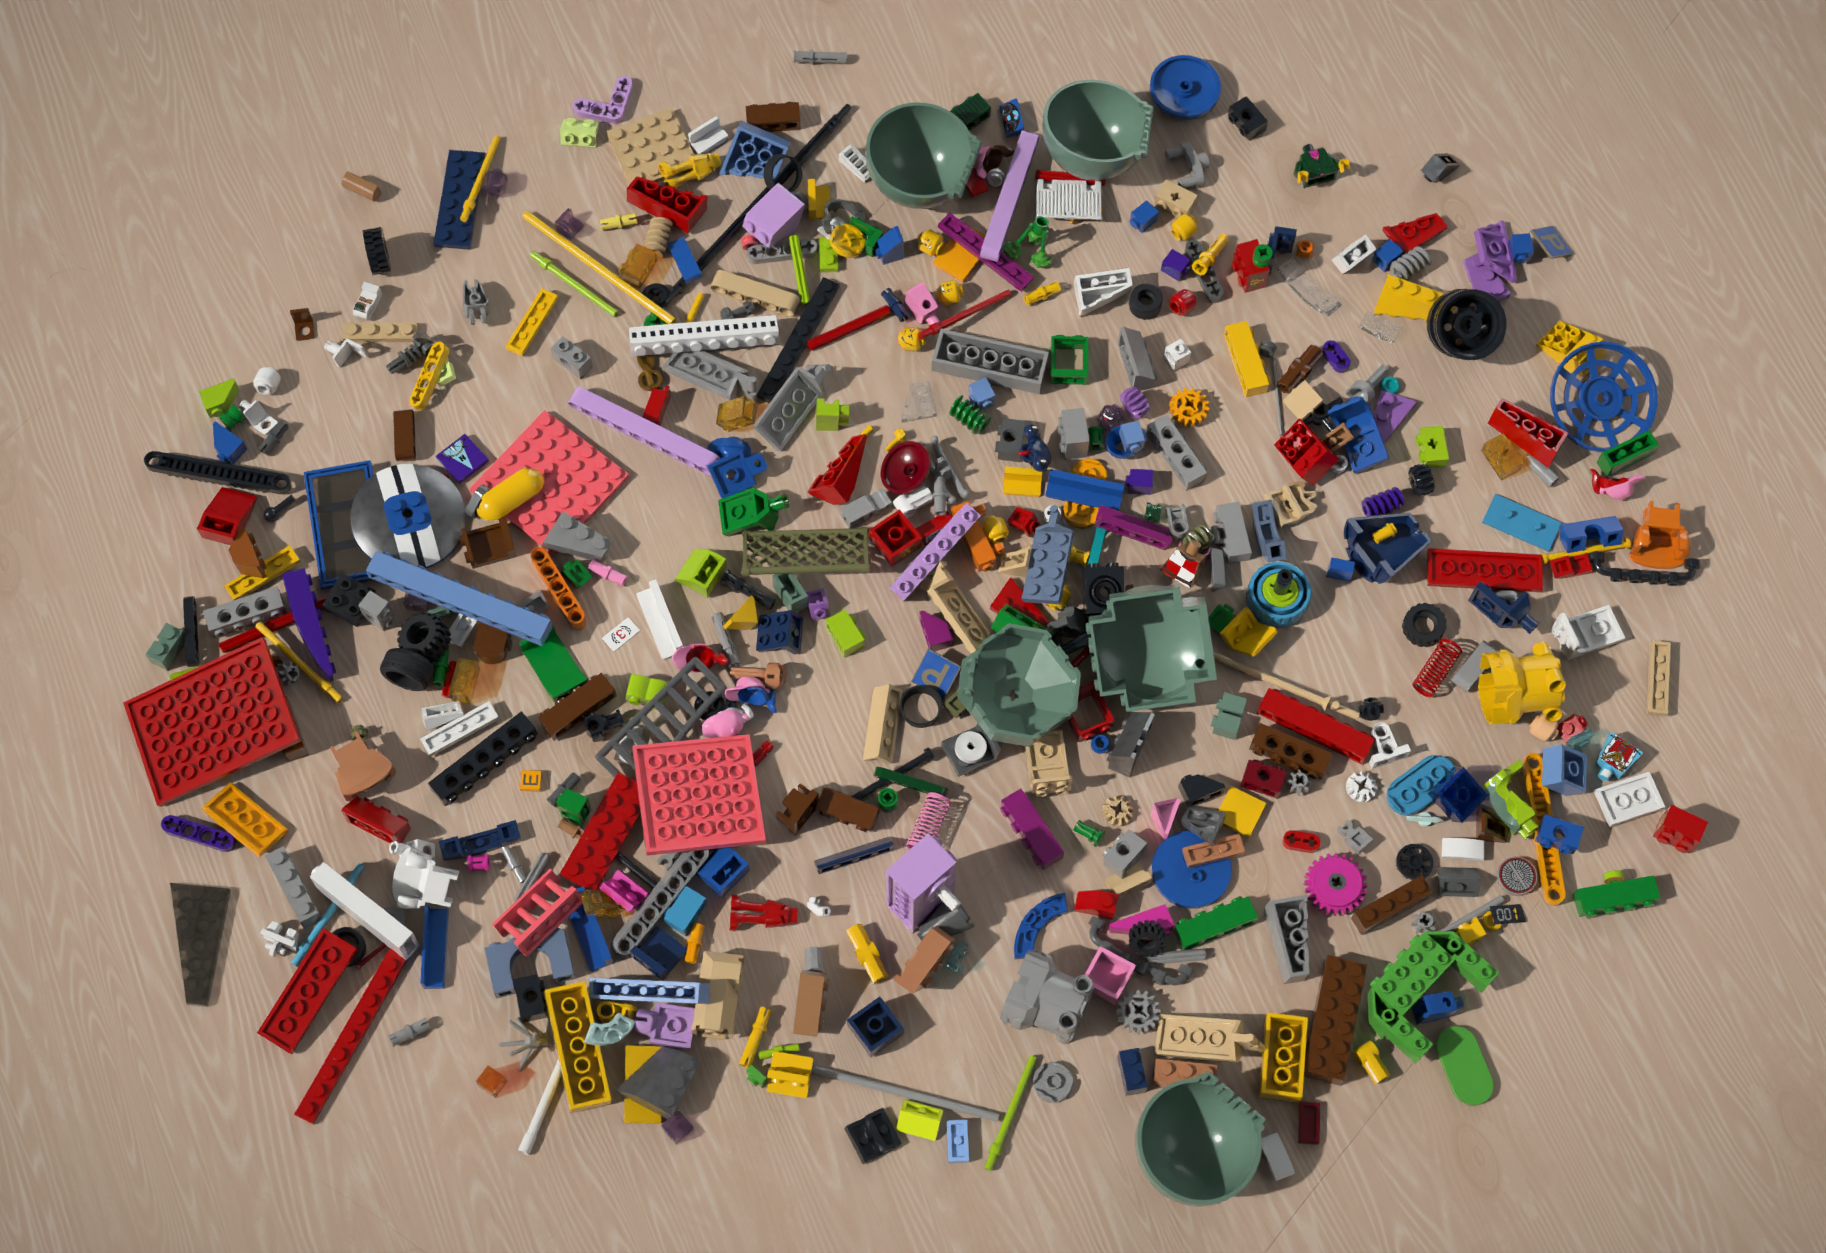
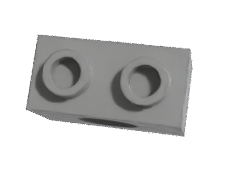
[550,336,593,380]
[358,591,395,631]
[1103,829,1147,879]

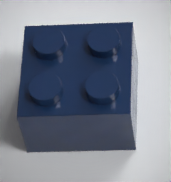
[847,996,904,1057]

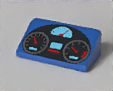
[999,98,1024,137]

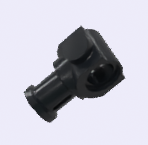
[584,709,625,742]

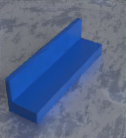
[1045,469,1125,511]
[570,886,613,972]
[420,905,449,989]

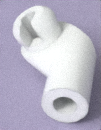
[1496,590,1518,604]
[807,897,831,917]

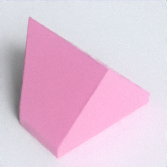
[1151,798,1181,840]

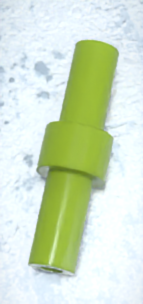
[758,1043,800,1060]

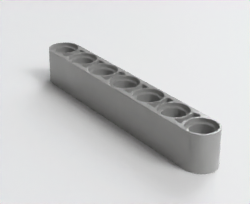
[611,849,709,955]

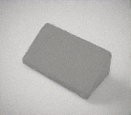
[1209,548,1226,592]
[515,590,551,615]

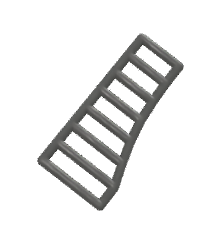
[595,657,727,777]

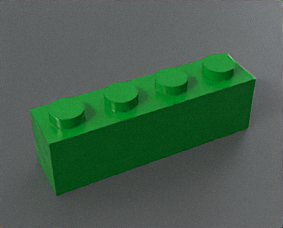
[1573,875,1661,919]
[1173,896,1258,950]

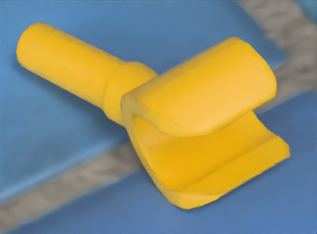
[885,428,906,452]

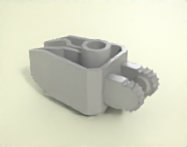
[463,279,489,325]

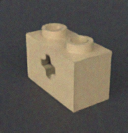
[1154,180,1198,218]

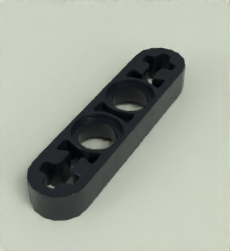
[183,596,199,667]

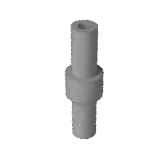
[501,846,526,884]

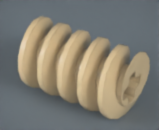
[642,217,673,258]

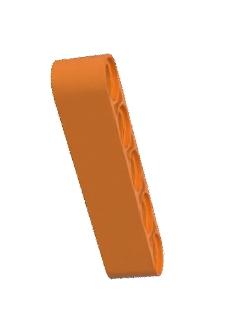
[530,547,587,630]

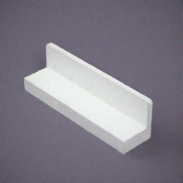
[636,579,683,660]

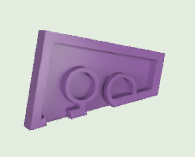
[1464,253,1511,302]
[1373,390,1417,444]

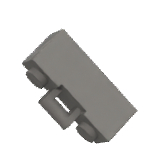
[1210,502,1252,564]

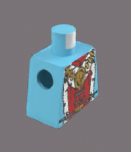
[1595,732,1643,782]

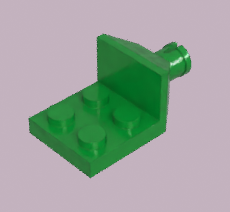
[718,487,790,537]

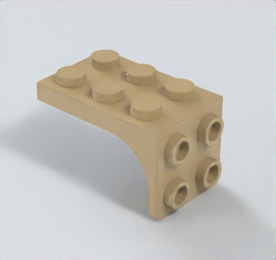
[1025,730,1073,797]

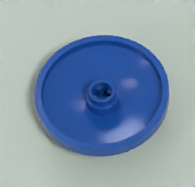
[1149,55,1221,120]

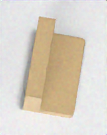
[1105,863,1152,899]

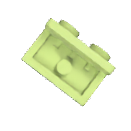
[560,118,599,147]

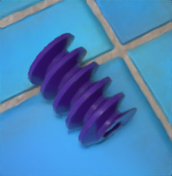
[1361,487,1405,517]

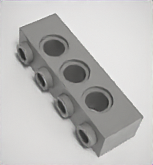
[1146,414,1207,491]
[203,586,287,638]

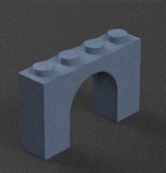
[485,927,576,998]

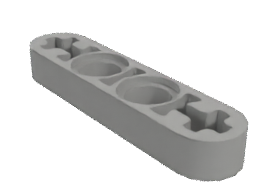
[747,239,817,264]

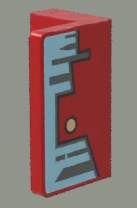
[915,510,952,546]

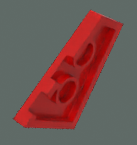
[1382,213,1448,255]

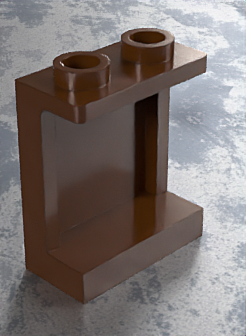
[460,516,517,569]

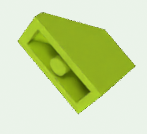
[199,378,239,418]

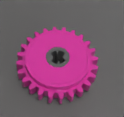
[1304,853,1368,916]

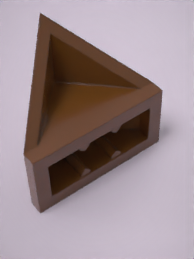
[1476,804,1508,843]

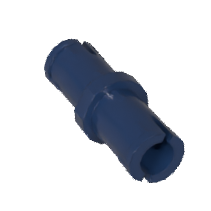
[881,288,910,322]

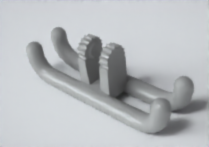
[919,435,969,505]

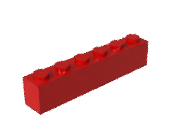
[1257,688,1375,765]

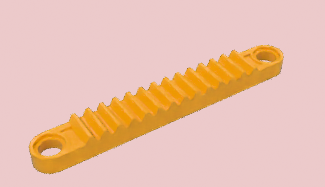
[1522,753,1566,906]

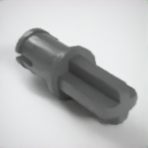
[258,421,289,456]
[546,772,581,808]

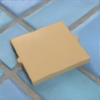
[1282,380,1324,421]

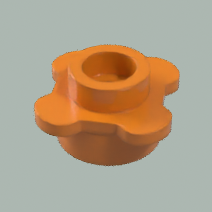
[1296,240,1314,258]

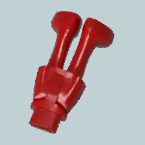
[730,894,798,931]

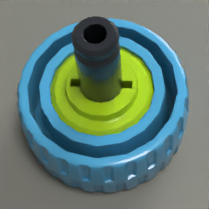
[1246,562,1312,628]

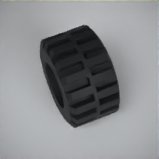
[397,612,451,664]

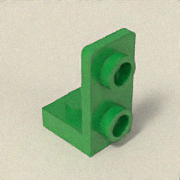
[850,216,883,257]

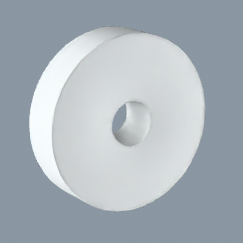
[955,731,987,763]

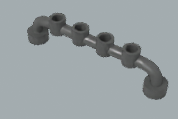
[1088,916,1195,986]

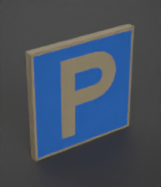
[1530,226,1573,259]
[911,648,961,700]

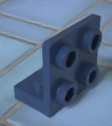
[1267,226,1297,275]
[756,610,803,655]
[630,926,687,981]

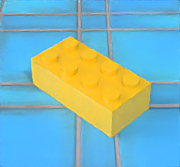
[1258,1012,1308,1103]

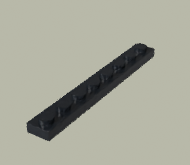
[757,277,840,403]

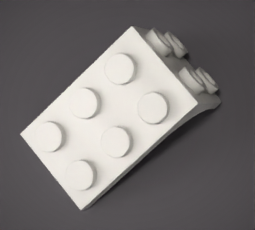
[1552,605,1625,660]

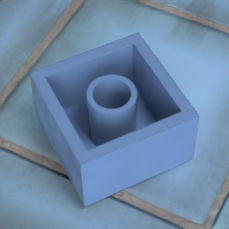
[1542,745,1587,796]

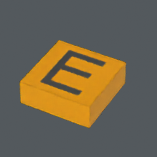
[520,770,542,792]

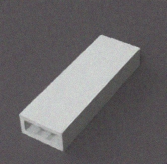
[310,862,420,960]

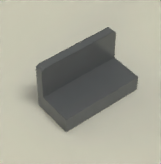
[1437,867,1481,897]

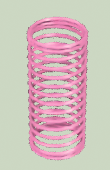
[906,792,951,849]

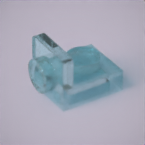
[1566,728,1594,753]
[946,939,969,974]

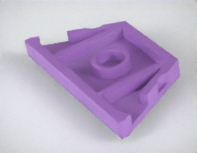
[1474,220,1517,283]

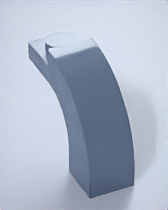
[1252,500,1287,563]

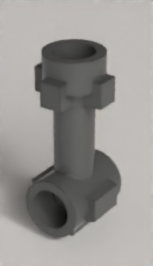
[720,301,755,320]

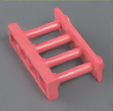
[492,869,585,957]

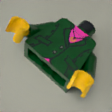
[1293,144,1351,188]

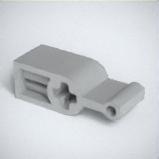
[840,488,892,528]

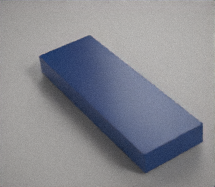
[667,236,703,284]

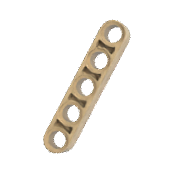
[710,270,800,317]

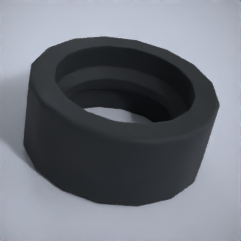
[332,927,366,967]

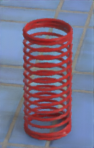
[1412,638,1462,697]

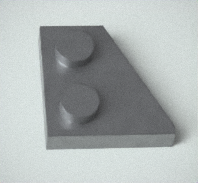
[1181,806,1226,846]

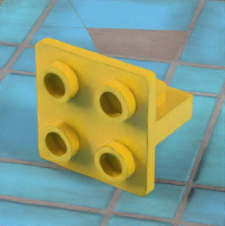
[767,1051,813,1098]

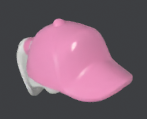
[702,703,754,738]

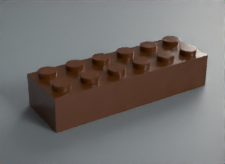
[1304,955,1367,1086]

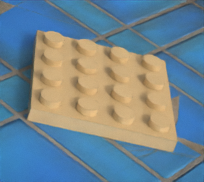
[606,107,694,185]

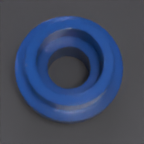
[1091,735,1110,754]

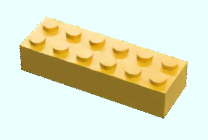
[545,981,611,1113]

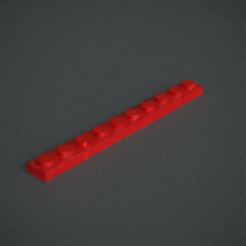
[294,948,409,1125]

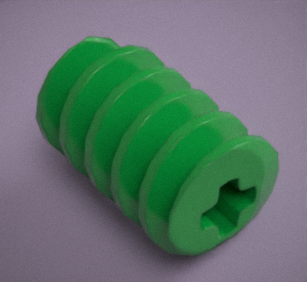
[949,395,991,435]

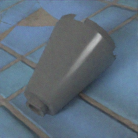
[917,893,975,941]

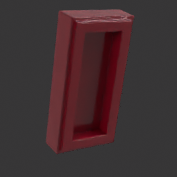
[1298,1101,1320,1145]

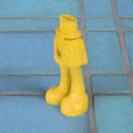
[658,153,722,190]

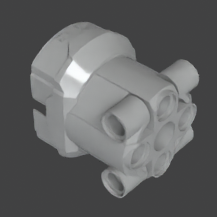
[1000,949,1095,1044]

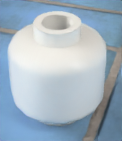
[253,367,281,395]

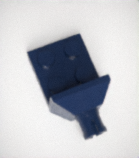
[1468,581,1539,634]

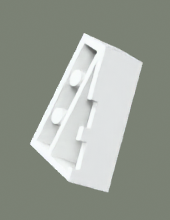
[1074,268,1133,317]

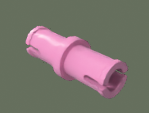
[588,559,627,587]

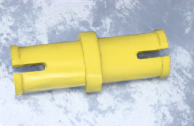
[600,212,638,231]

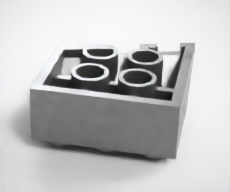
[615,1047,701,1120]

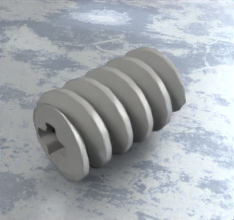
[1390,246,1432,280]

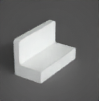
[688,116,729,154]

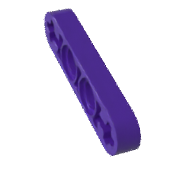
[161,815,236,852]

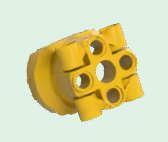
[1478,642,1566,725]

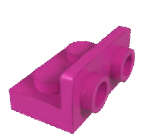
[599,870,649,913]

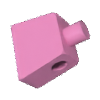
[904,282,940,325]

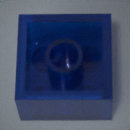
[1427,767,1489,823]

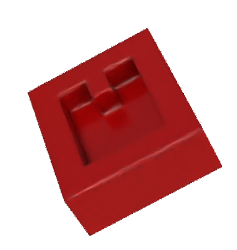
[1007,507,1040,538]

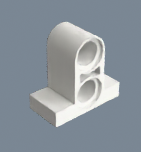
[1369,722,1411,769]

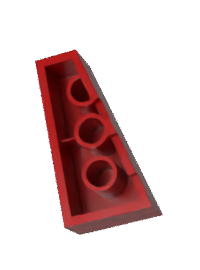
[627,176,707,234]

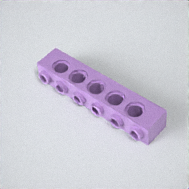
[888,503,981,601]

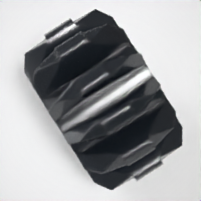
[1408,464,1435,496]

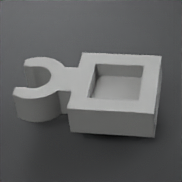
[1337,820,1373,854]

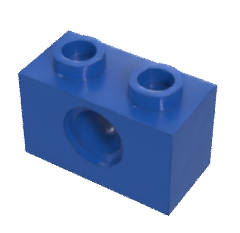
[1535,814,1584,854]

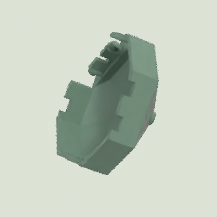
[957,623,1081,747]

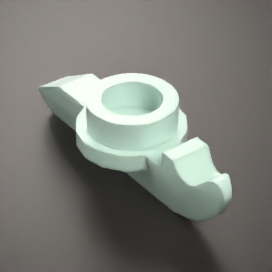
[1406,812,1444,827]

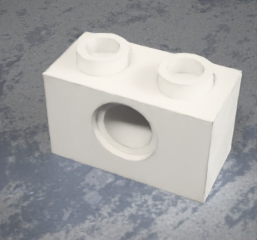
[1331,234,1376,274]

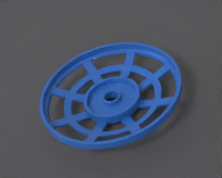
[1550,341,1658,453]

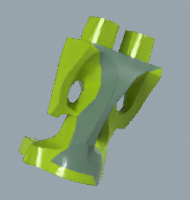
[1483,759,1539,841]

